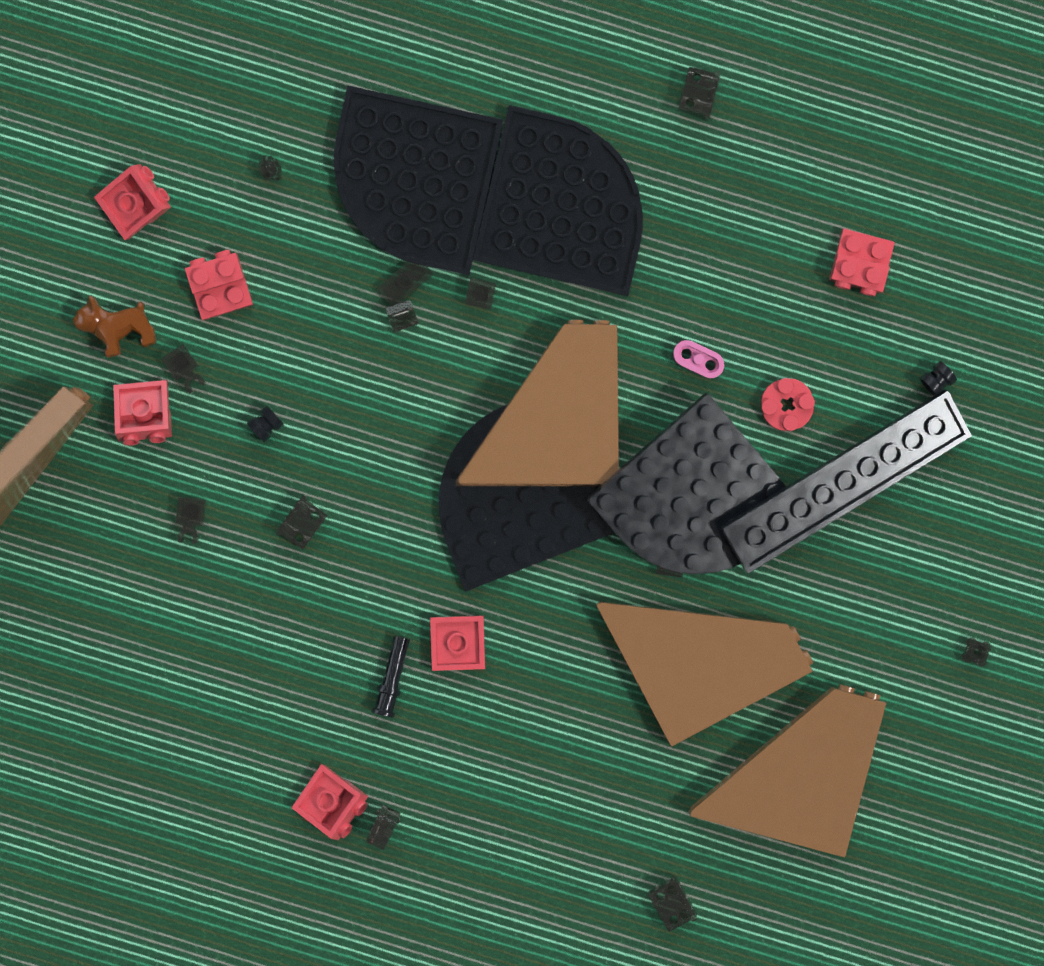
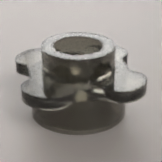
[258,155,282,181]
[961,637,991,667]

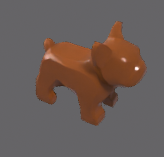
[73,295,156,358]

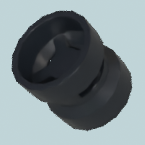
[919,361,957,396]
[247,405,284,443]

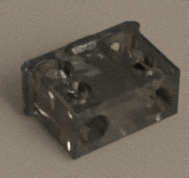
[679,67,720,121]
[277,495,328,550]
[365,804,401,850]
[648,875,697,932]

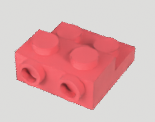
[94,164,171,240]
[829,229,895,297]
[185,250,253,321]
[113,380,172,446]
[292,764,368,840]

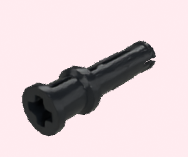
[372,635,410,718]

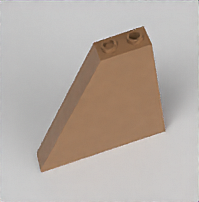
[456,320,619,487]
[0,386,94,526]
[596,601,813,747]
[689,684,886,857]

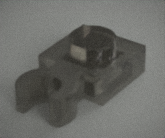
[162,344,206,394]
[176,497,206,544]

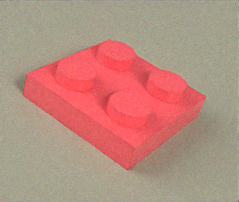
[430,615,485,671]

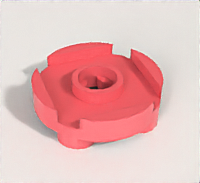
[761,378,815,431]

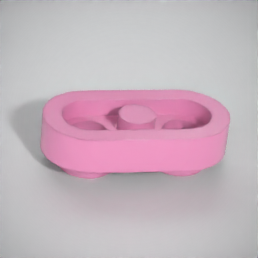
[673,340,724,379]

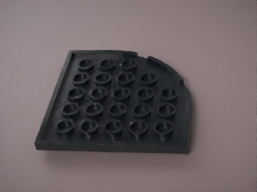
[334,85,503,276]
[473,105,643,297]
[586,392,786,574]
[439,404,613,592]

